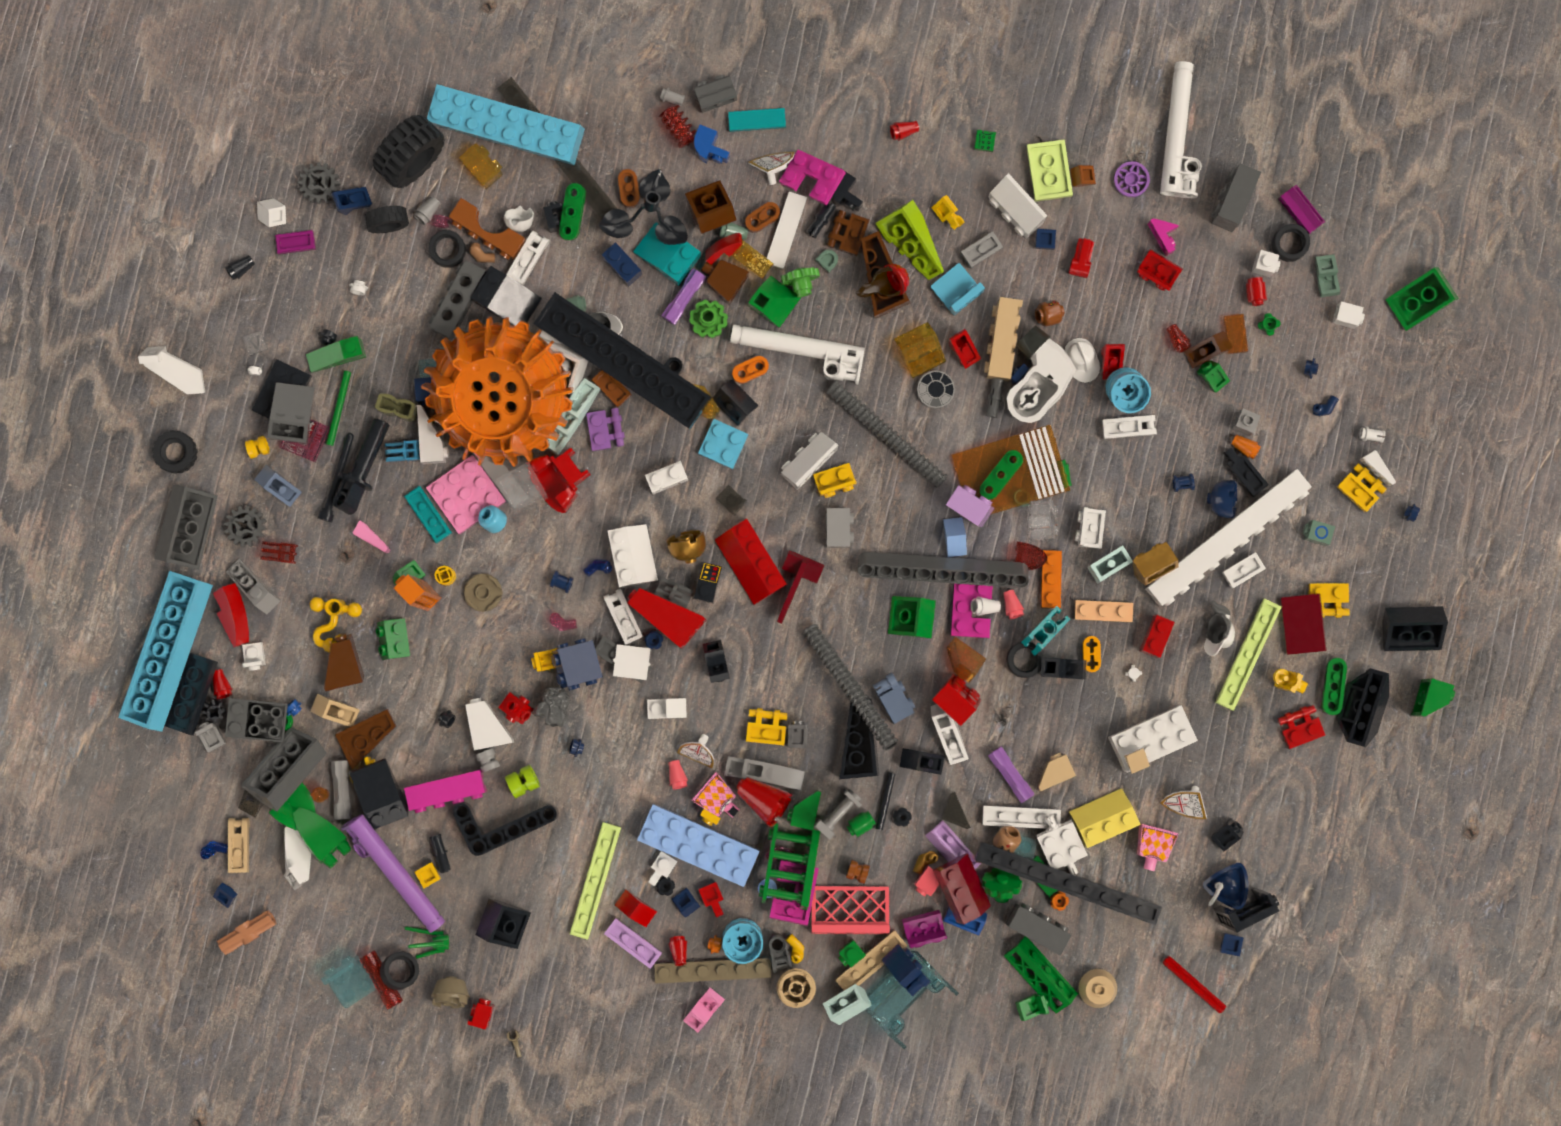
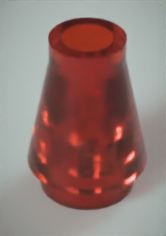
[1166,324,1191,353]

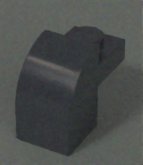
[831,168,863,212]
[703,640,730,683]
[1041,657,1087,680]

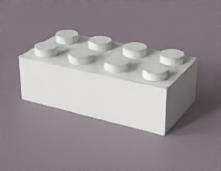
[1108,705,1198,773]

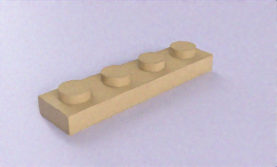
[835,930,907,990]

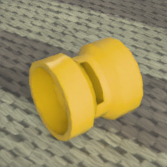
[245,435,270,459]
[434,566,456,586]

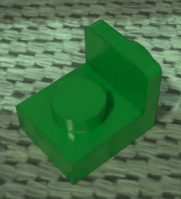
[1197,360,1230,393]
[392,560,425,586]

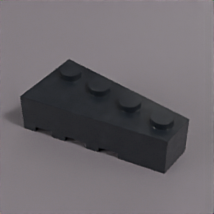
[839,698,879,780]

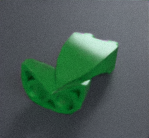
[269,783,351,869]

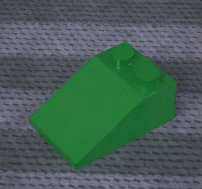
[1385,267,1459,331]

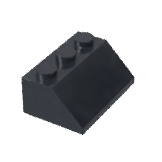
[1382,606,1448,651]

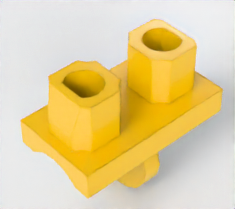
[1273,669,1308,694]

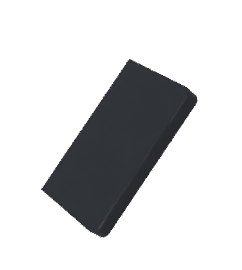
[711,380,758,426]

